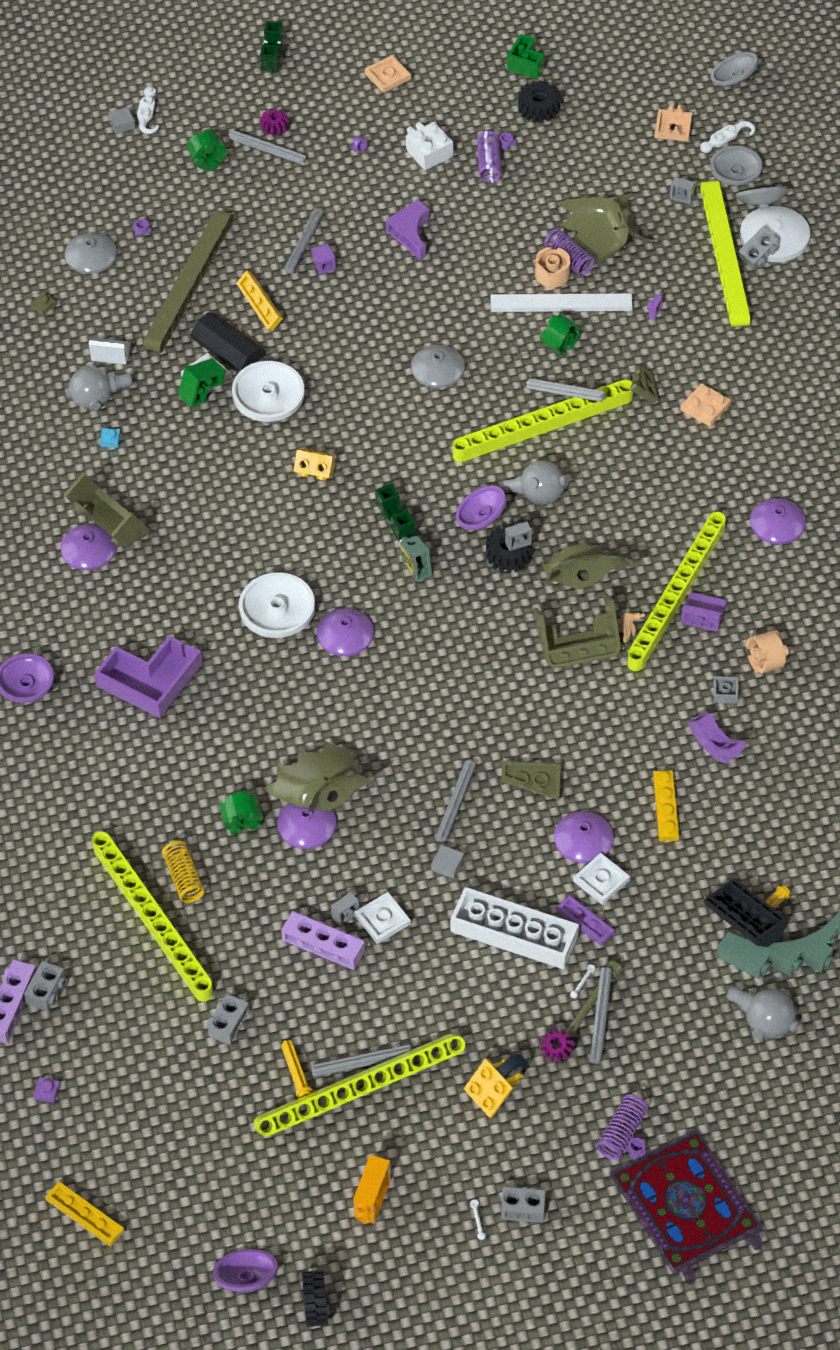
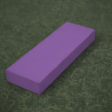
[556,895,615,946]

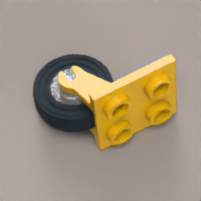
[464,1054,528,1118]

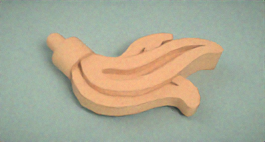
[618,612,645,643]

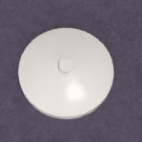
[740,206,810,262]
[232,361,304,422]
[239,573,315,638]

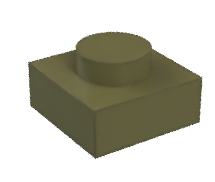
[30,293,56,315]

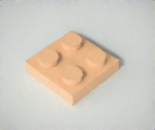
[365,55,411,93]
[680,383,731,426]

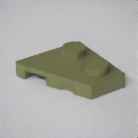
[630,366,659,403]

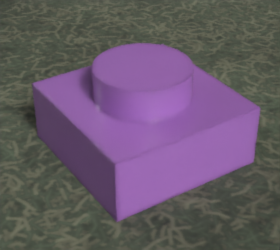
[647,294,662,320]
[34,1077,60,1103]

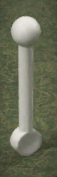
[570,964,595,999]
[470,1200,486,1240]

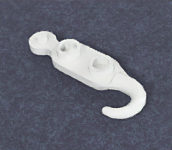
[137,87,159,134]
[700,121,756,153]

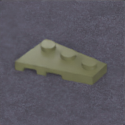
[501,761,561,801]

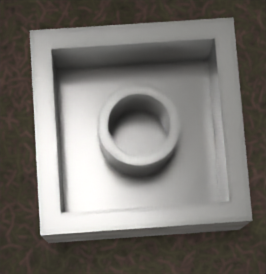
[108,107,135,134]
[670,177,695,204]
[505,522,532,551]
[713,676,738,704]
[431,845,464,879]
[331,892,359,927]

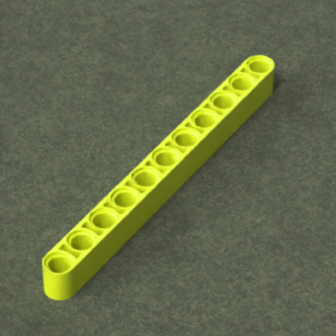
[701,180,750,327]
[452,380,634,462]
[627,512,726,671]
[92,832,213,1002]
[253,1034,465,1136]

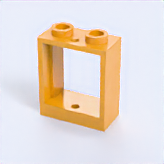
[353,1155,391,1224]

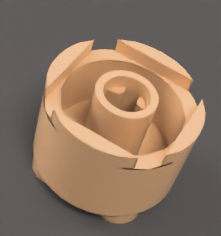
[535,247,570,290]
[746,630,788,673]

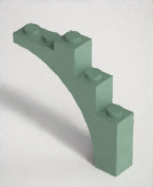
[716,911,840,980]

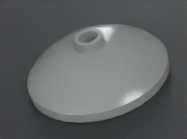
[711,52,759,87]
[710,146,762,186]
[736,187,788,209]
[65,233,117,274]
[411,345,465,388]

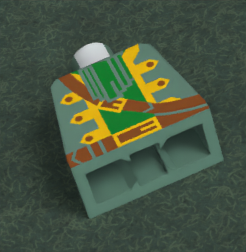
[400,536,432,582]

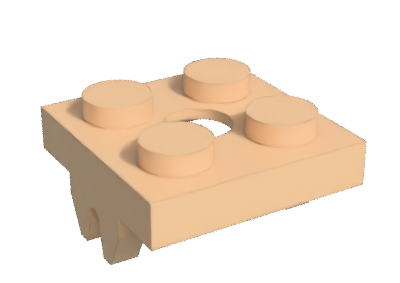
[654,104,692,142]

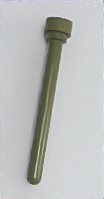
[565,961,623,1038]

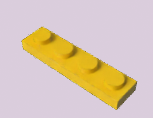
[236,271,283,331]
[653,770,679,841]
[45,1182,124,1247]

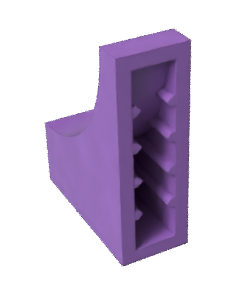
[386,199,429,260]

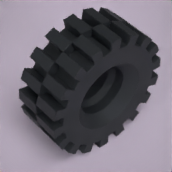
[518,81,560,123]
[486,525,532,573]
[302,1270,328,1327]

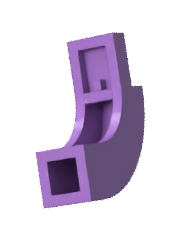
[687,713,747,763]

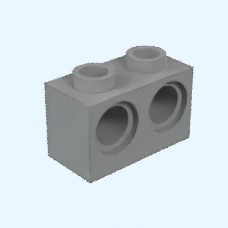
[739,227,779,270]
[24,961,67,1012]
[206,994,250,1045]
[501,1186,545,1223]

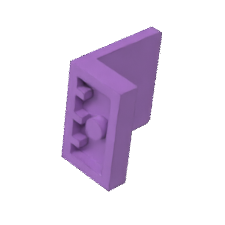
[681,592,727,632]

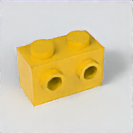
[294,448,336,480]

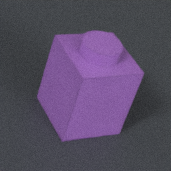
[311,243,336,274]

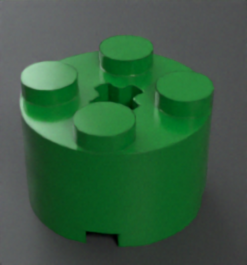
[187,129,227,171]
[540,314,581,356]
[219,791,263,835]

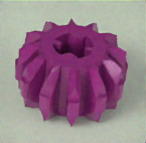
[260,108,289,136]
[539,1028,575,1063]

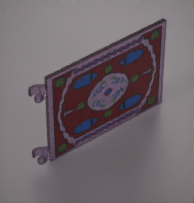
[609,1129,763,1284]

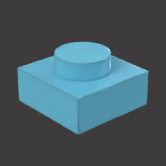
[100,428,121,448]

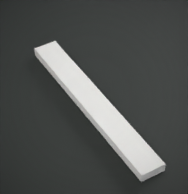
[491,293,632,312]

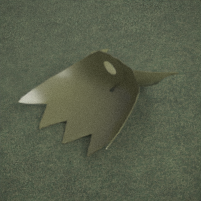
[556,193,658,269]
[540,544,640,590]
[264,741,375,812]

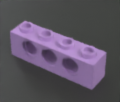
[281,911,365,970]
[0,960,37,1044]

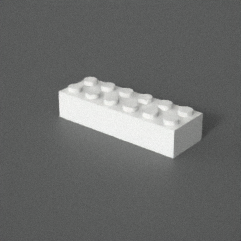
[450,887,579,969]

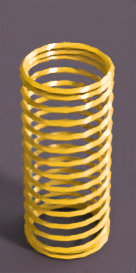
[162,841,205,903]

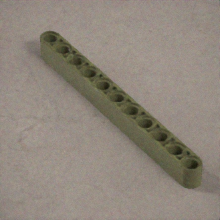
[143,210,233,353]

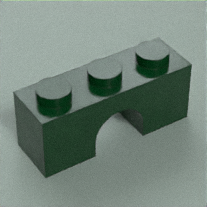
[260,21,283,72]
[375,483,416,543]

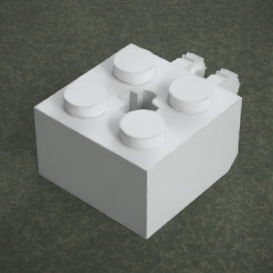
[406,122,453,170]

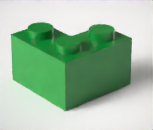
[507,34,544,79]
[178,358,226,408]

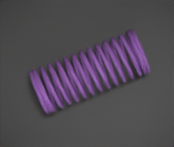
[477,131,501,182]
[544,228,594,276]
[596,1095,648,1160]

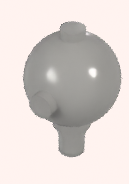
[65,366,132,410]
[501,461,569,505]
[726,986,799,1040]

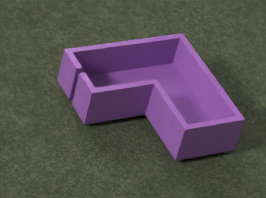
[94,636,202,718]

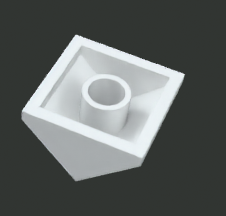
[89,338,132,364]

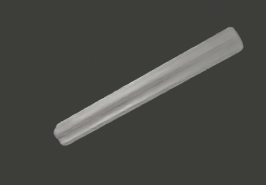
[229,130,306,165]
[285,208,323,274]
[526,379,606,402]
[436,760,476,843]
[590,967,612,1064]
[311,1045,412,1077]

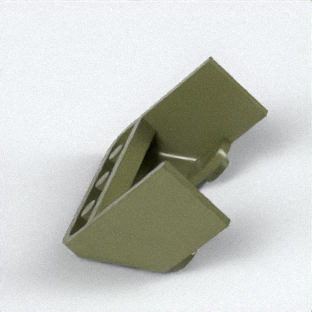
[64,473,151,547]
[533,594,621,668]

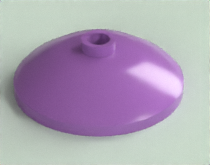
[456,485,506,530]
[750,498,806,544]
[61,524,117,570]
[317,608,374,656]
[0,654,54,703]
[277,803,336,849]
[554,811,614,863]
[213,1249,278,1292]

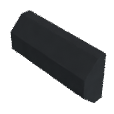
[191,313,266,373]
[704,878,788,947]

